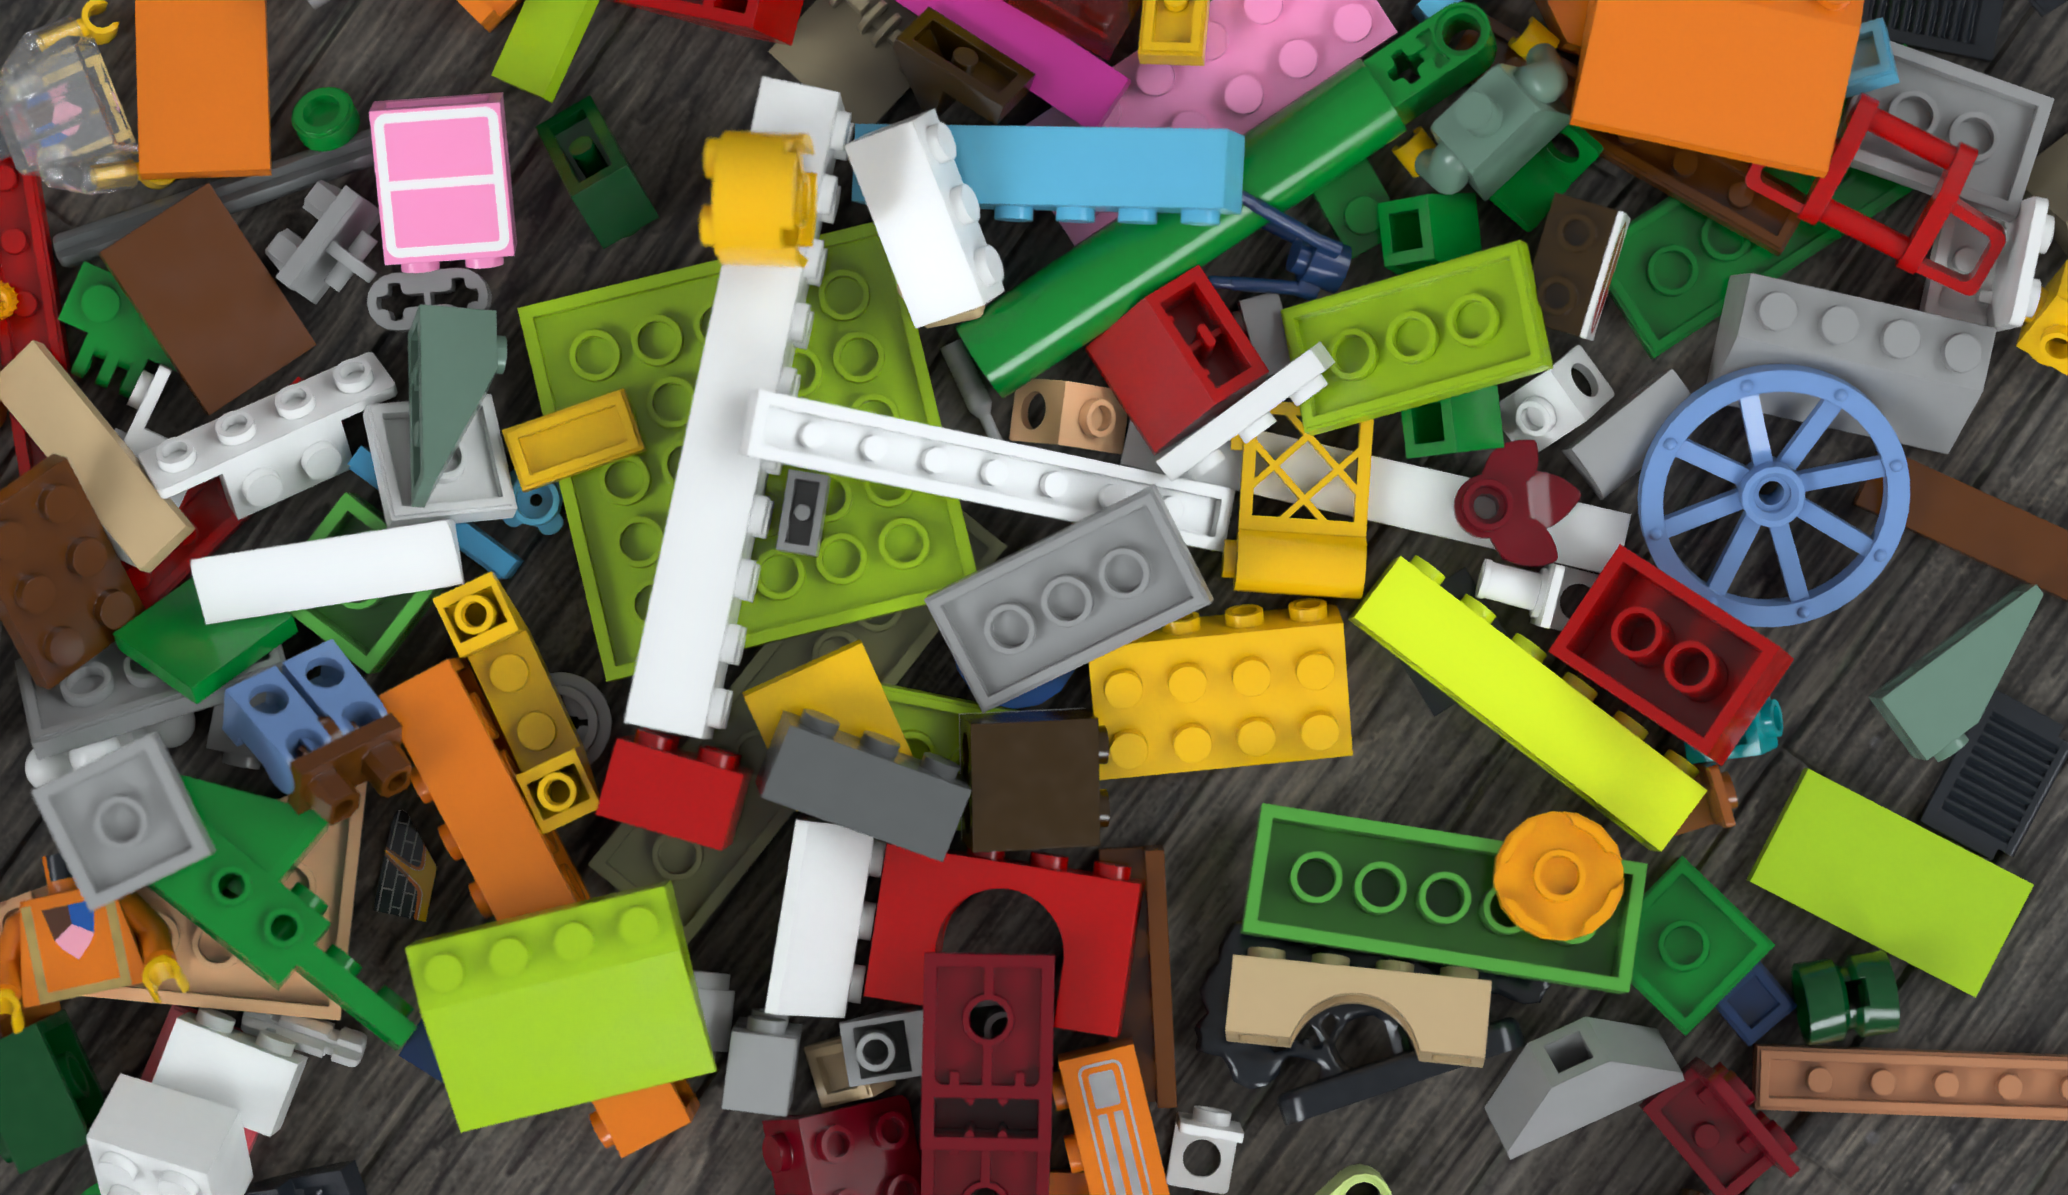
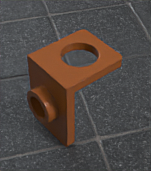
[1674,762,1738,836]

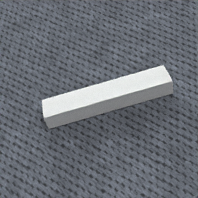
[190,520,465,624]

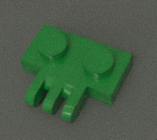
[58,261,177,399]

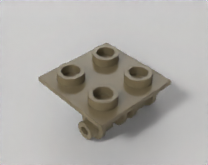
[768,0,917,133]

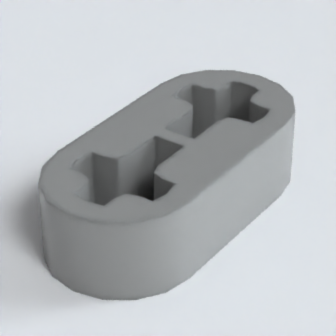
[367,268,492,332]

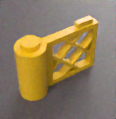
[1221,402,1374,599]

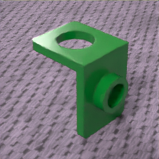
[1489,124,1604,232]

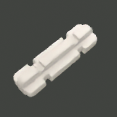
[241,1012,367,1067]

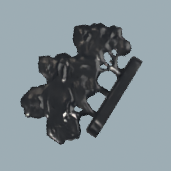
[1194,921,1551,1126]

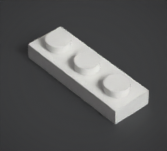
[1156,341,1335,482]

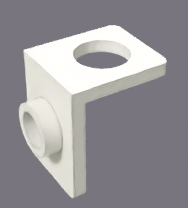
[1499,345,1614,452]
[1166,1106,1244,1194]

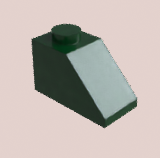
[535,95,659,249]

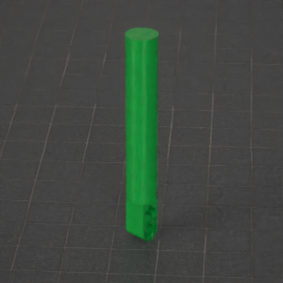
[955,2,1497,399]

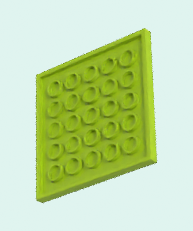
[517,222,977,682]

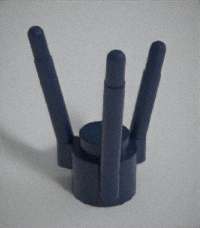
[1207,190,1352,301]

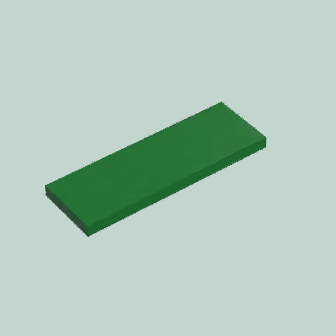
[1608,44,1914,359]

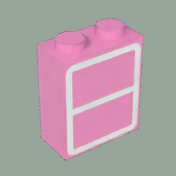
[369,92,517,273]

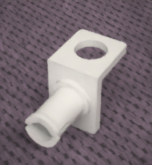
[1475,558,1599,631]

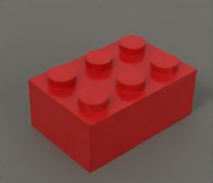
[1548,544,1794,766]

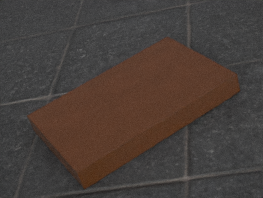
[98,183,317,415]

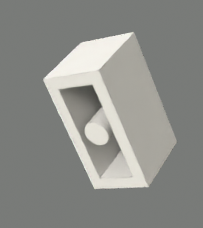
[152,1007,308,1137]

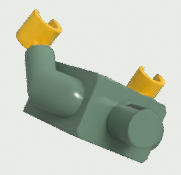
[1392,16,1571,201]

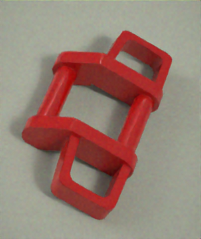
[1745,92,2006,296]

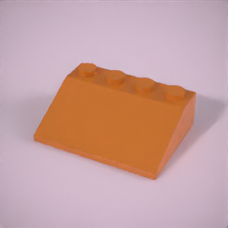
[1569,0,1864,178]

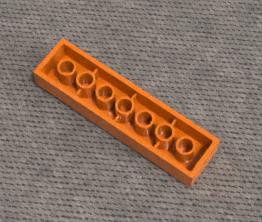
[378,657,701,1158]

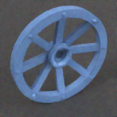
[1637,364,1910,627]

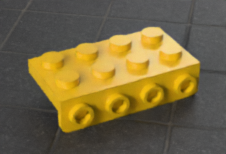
[1088,598,1353,780]

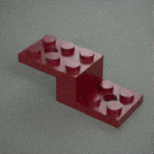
[920,952,1055,1195]

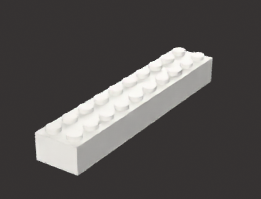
[624,76,854,739]

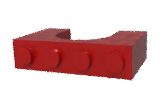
[864,843,1145,1038]

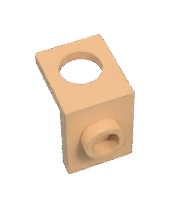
[1009,379,1128,454]

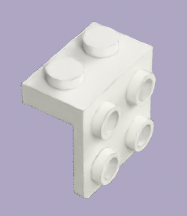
[1919,196,2055,332]

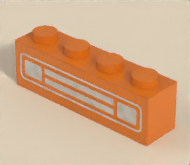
[1052,1037,1170,1195]

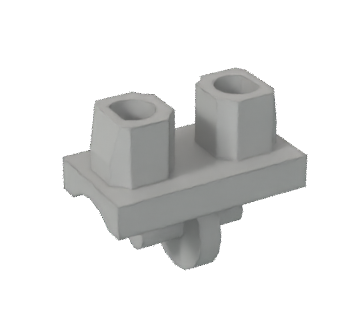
[265,180,380,304]

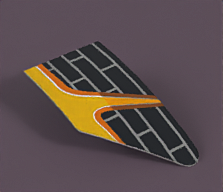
[373,810,437,922]

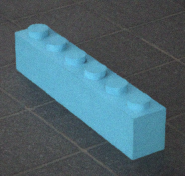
[852,124,1245,226]

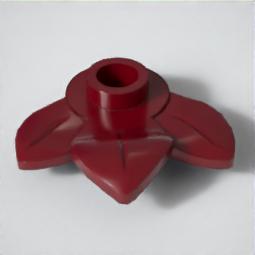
[1453,440,1581,567]

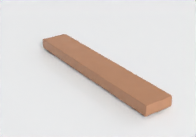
[1751,1044,2068,1121]

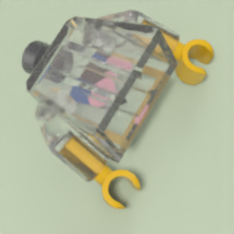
[0,0,176,195]

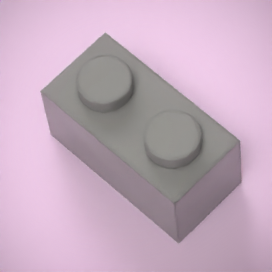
[1232,293,1291,377]
[776,469,831,557]

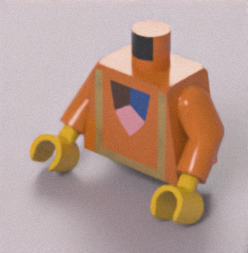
[0,853,190,1034]

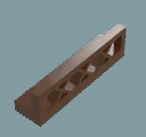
[1098,845,1177,1108]

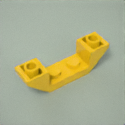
[433,571,600,835]

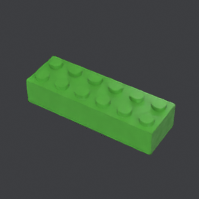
[1240,803,1648,994]

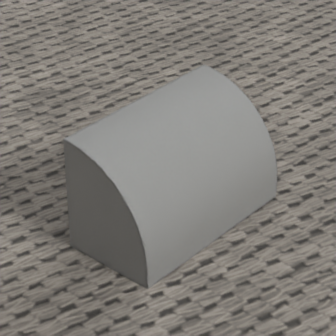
[1561,369,1691,500]

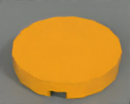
[1493,811,1624,941]

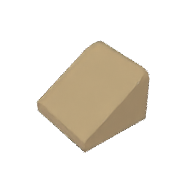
[804,1036,896,1108]

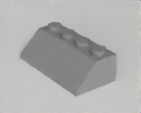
[1706,273,1997,454]

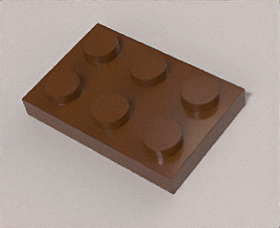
[0,454,146,690]

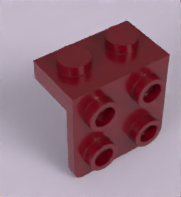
[1638,1056,1800,1195]
[762,1095,921,1195]

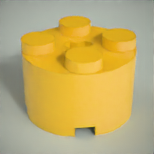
[700,131,818,268]

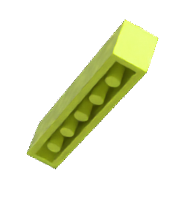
[1348,555,1708,852]

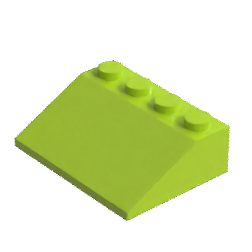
[405,879,717,1132]

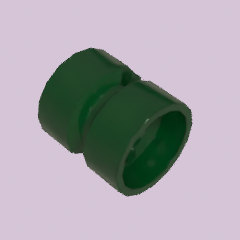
[1791,950,1900,1045]

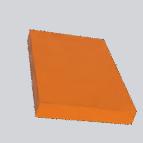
[135,0,272,180]

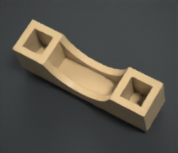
[1225,947,1492,1068]

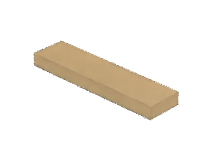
[0,340,196,573]

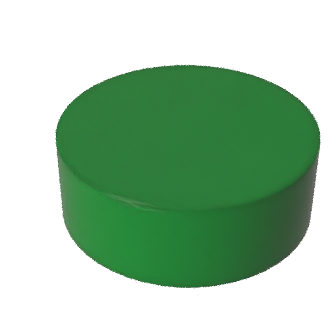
[291,87,360,152]

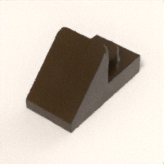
[893,7,1036,125]

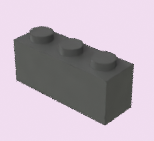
[755,709,972,862]

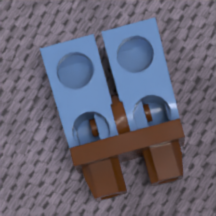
[222,639,412,826]

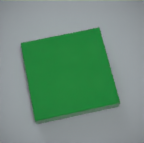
[113,577,298,705]
[1631,856,1775,1037]

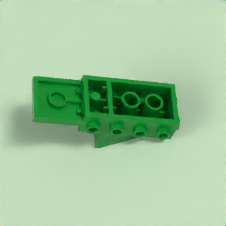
[146,774,417,1051]

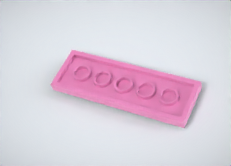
[1025,0,1398,246]

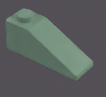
[408,304,507,508]
[1868,584,2044,762]

